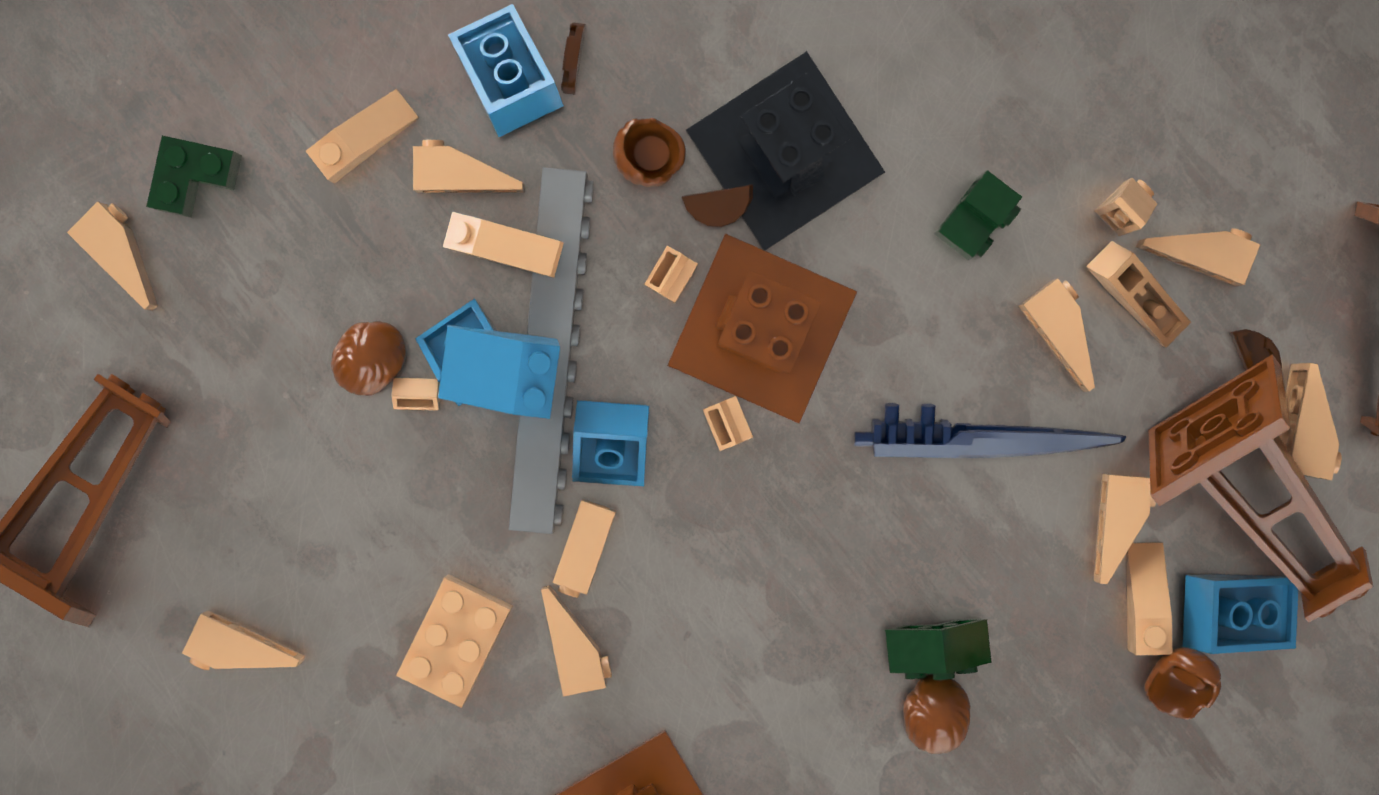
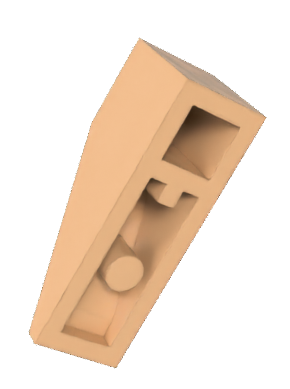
[306,89,419,184]
[413,140,525,193]
[1095,178,1157,236]
[67,201,158,311]
[443,212,564,278]
[1136,228,1261,287]
[1086,241,1191,348]
[1018,278,1095,392]
[1094,474,1156,584]
[1126,542,1173,655]
[541,585,612,697]
[182,611,305,670]

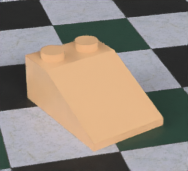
[1270,363,1342,480]

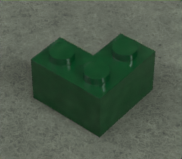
[146,135,242,218]
[934,170,1022,260]
[885,619,992,680]

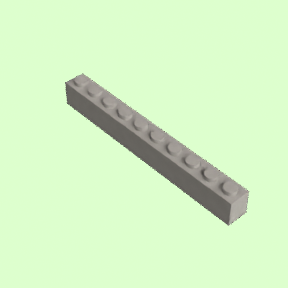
[509,167,594,534]

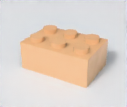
[396,574,513,708]

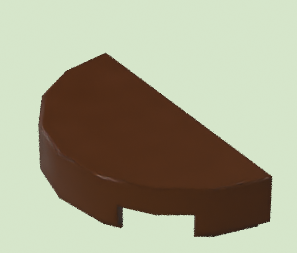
[561,22,586,95]
[682,184,753,227]
[1230,329,1282,371]

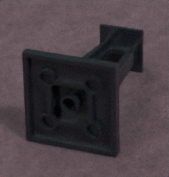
[686,51,885,251]

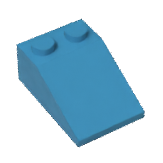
[448,4,564,137]
[438,325,560,419]
[1183,574,1299,654]

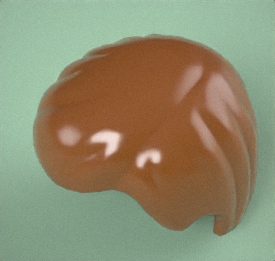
[613,118,686,187]
[331,321,406,396]
[1144,647,1221,720]
[903,674,970,754]

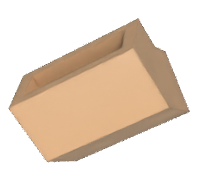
[644,246,698,303]
[391,378,441,410]
[703,396,753,451]

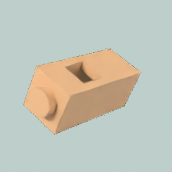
[553,499,617,598]

